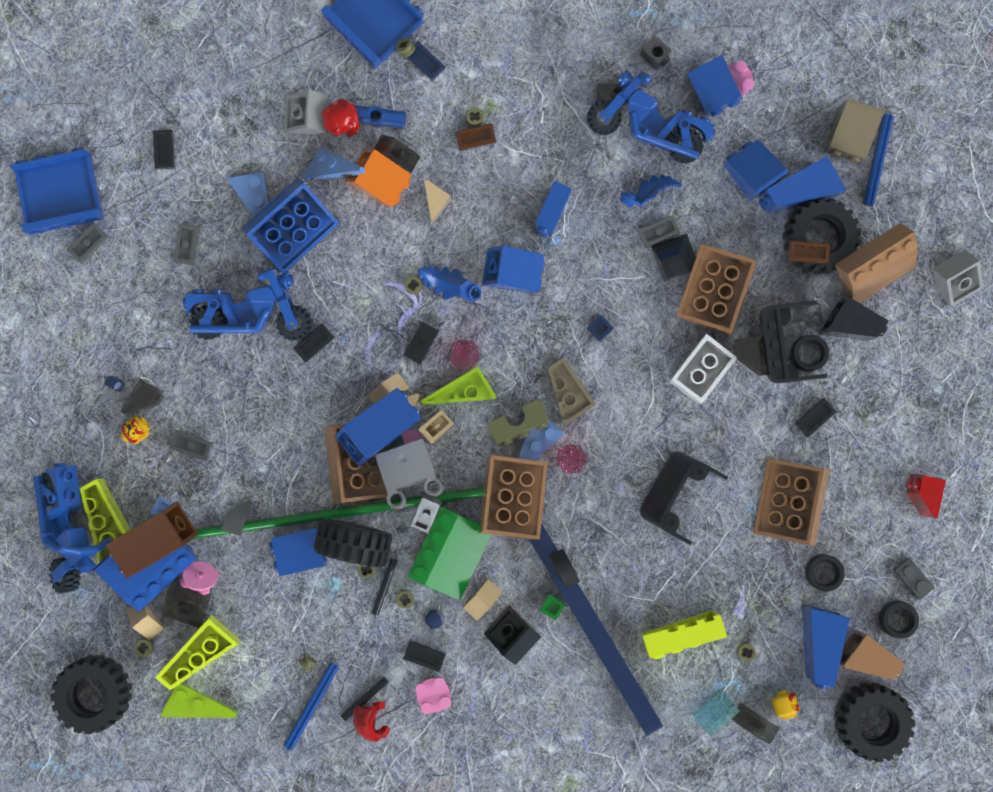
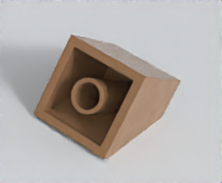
[840,629,905,680]

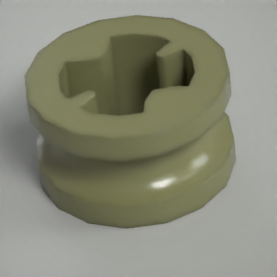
[396,38,415,57]
[466,108,484,127]
[405,276,422,295]
[358,565,376,579]
[396,590,414,608]
[134,638,154,657]
[737,643,756,662]
[298,653,318,672]

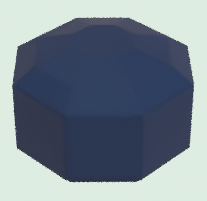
[104,376,125,392]
[425,609,444,629]

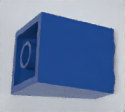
[724,139,789,201]
[482,245,545,293]

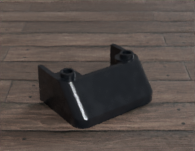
[759,300,827,384]
[639,452,728,545]

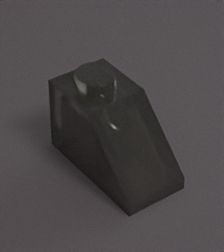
[374,134,420,173]
[120,378,164,414]
[731,702,780,744]

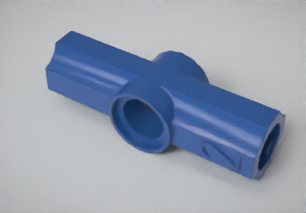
[354,105,406,129]

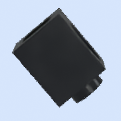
[640,35,671,70]

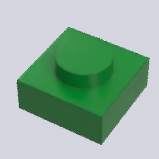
[539,593,566,621]

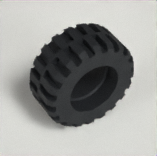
[782,198,861,274]
[314,519,392,567]
[50,655,132,734]
[834,683,915,762]

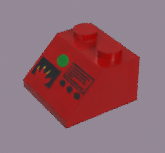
[906,474,946,518]

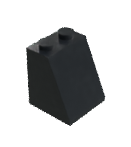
[819,296,888,341]

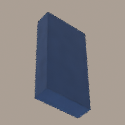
[407,41,445,82]

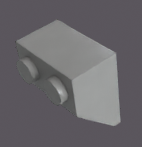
[284,89,327,135]
[933,249,984,307]

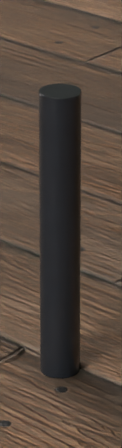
[371,558,398,616]
[341,676,389,721]

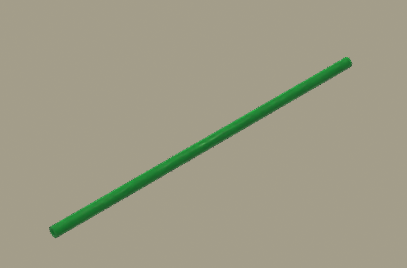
[193,487,483,539]

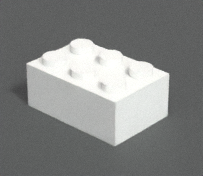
[669,334,737,404]

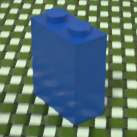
[687,55,743,117]
[534,181,572,238]
[269,527,327,577]

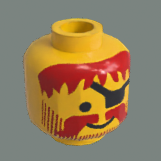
[120,416,151,445]
[771,689,800,720]

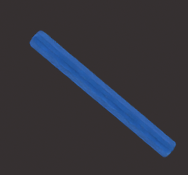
[863,114,894,206]
[284,662,339,750]

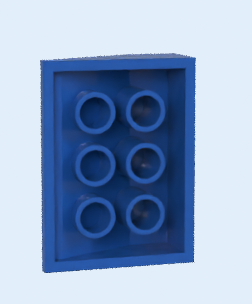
[241,177,340,273]
[94,515,197,612]

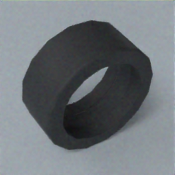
[790,335,829,372]
[549,549,580,589]
[805,554,845,592]
[878,600,919,639]

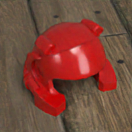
[321,99,360,137]
[353,701,390,742]

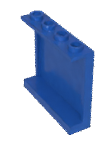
[321,0,424,69]
[9,148,104,235]

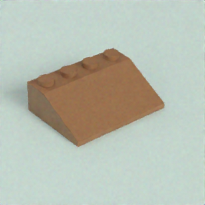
[835,223,918,303]
[676,244,757,337]
[324,424,389,504]
[478,455,548,540]
[753,458,830,546]

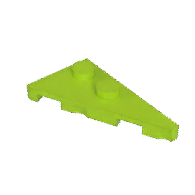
[421,366,497,405]
[160,683,239,718]

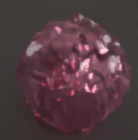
[449,339,480,369]
[557,444,587,474]

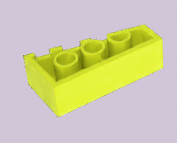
[79,479,130,564]
[641,610,727,660]
[155,614,240,690]

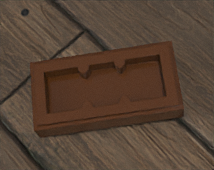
[455,123,496,151]
[788,241,830,264]

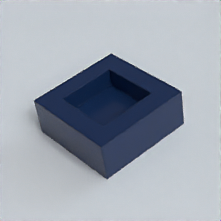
[587,315,614,342]

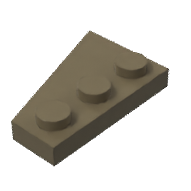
[547,357,596,426]

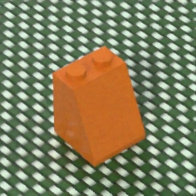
[345,149,412,207]

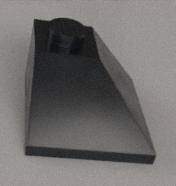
[651,234,696,282]

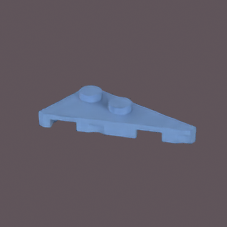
[301,147,366,181]
[227,172,269,216]
[518,421,564,461]

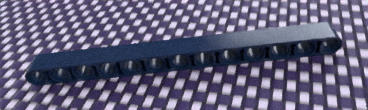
[529,523,663,736]

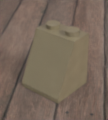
[825,99,885,163]

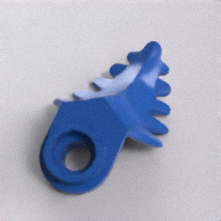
[619,175,682,207]
[418,265,482,302]

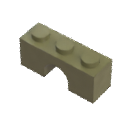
[487,399,551,447]

